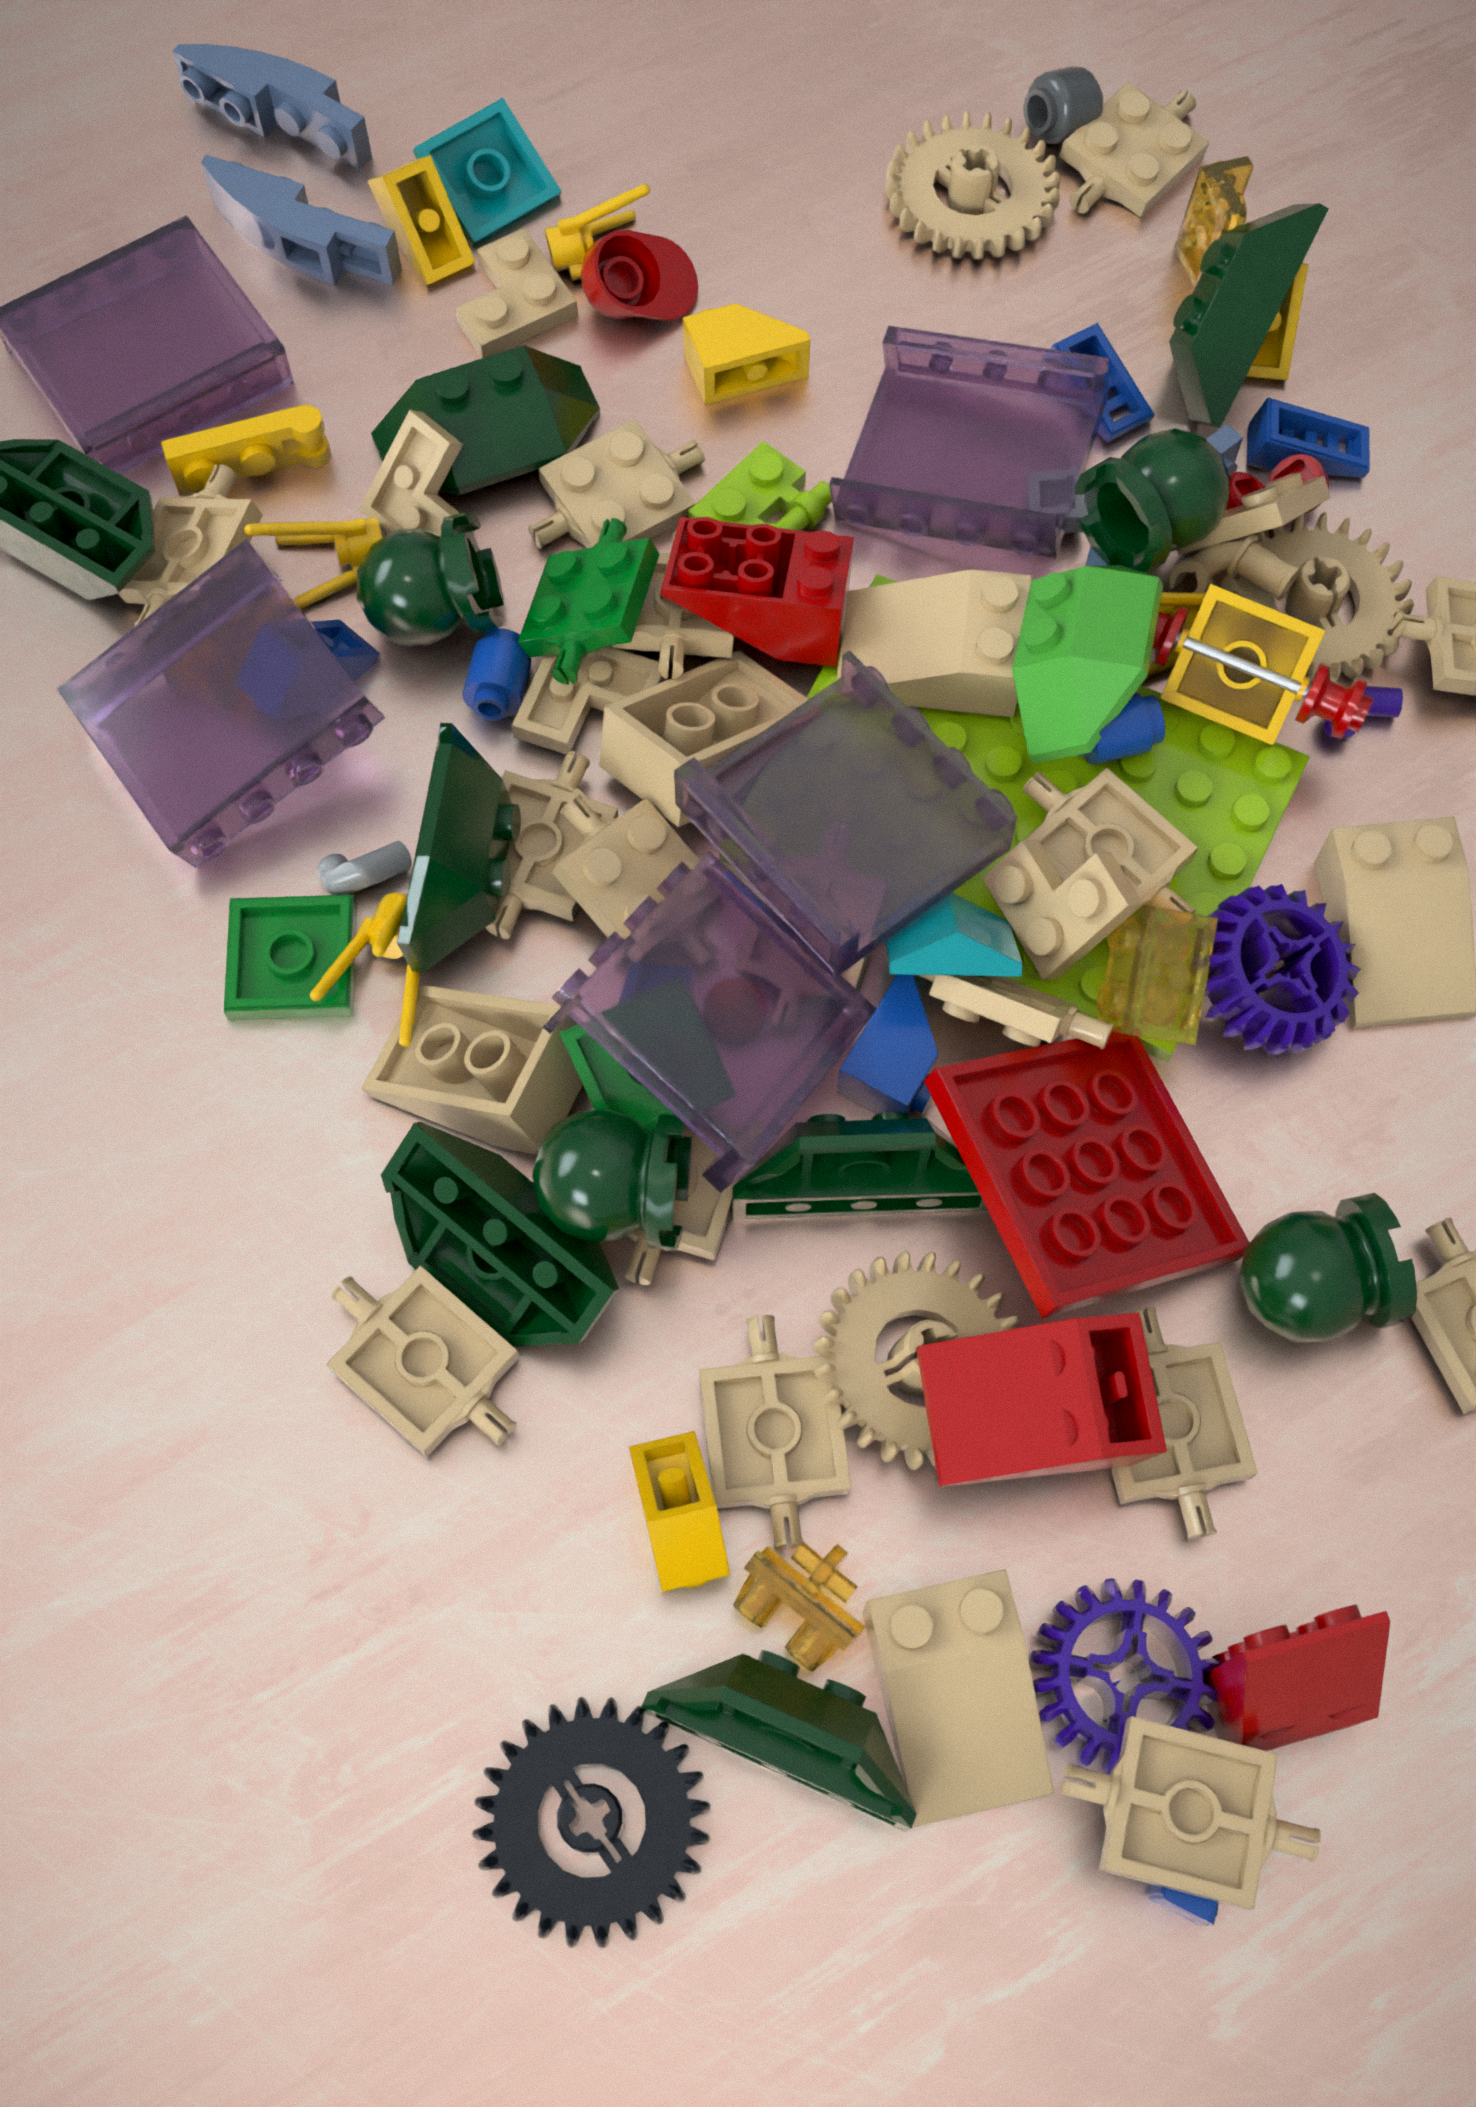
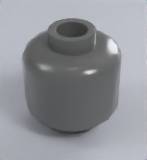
[1023,66,1103,145]

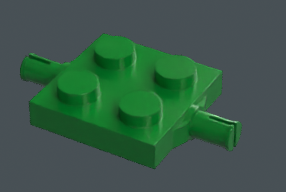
[518,518,660,685]

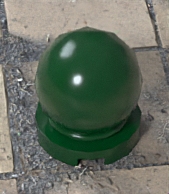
[1075,428,1231,573]
[357,511,504,647]
[532,1109,692,1250]
[1239,1192,1417,1343]

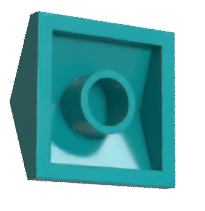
[413,98,562,246]
[883,890,1022,976]

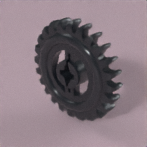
[472,1697,711,1949]

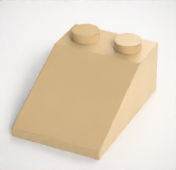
[835,569,1031,717]
[599,650,820,827]
[1314,816,1476,1028]
[361,984,583,1155]
[862,1569,1054,1827]

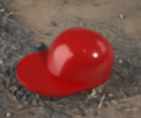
[580,230,698,321]

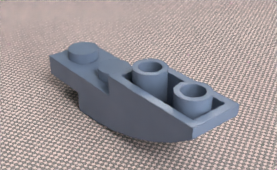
[172,44,372,170]
[201,155,402,286]

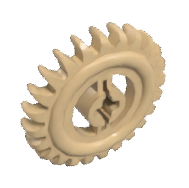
[885,110,1061,259]
[1219,512,1414,682]
[813,1251,1020,1470]

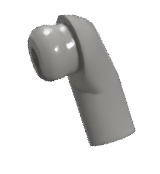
[317,841,412,895]

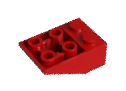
[661,517,854,667]
[916,1312,1167,1487]
[1203,1604,1390,1751]

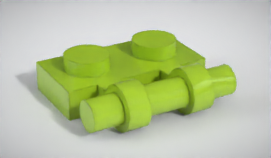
[688,441,836,531]

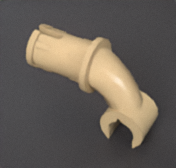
[1169,534,1301,601]

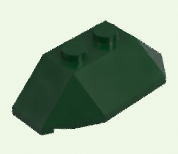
[1169,203,1329,428]
[371,345,600,495]
[0,439,156,600]
[397,723,521,972]
[732,1111,988,1220]
[381,1122,619,1346]
[642,1650,917,1832]

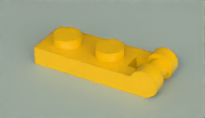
[161,405,331,495]

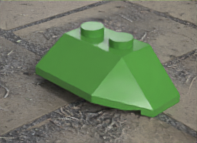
[1012,565,1163,764]

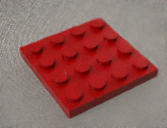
[924,1027,1250,1319]

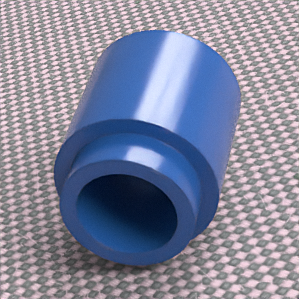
[462,628,532,721]
[1077,692,1165,765]

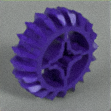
[1188,884,1361,1055]
[1028,1578,1222,1775]

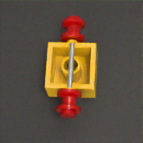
[1152,584,1374,745]

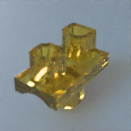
[733,1542,866,1672]

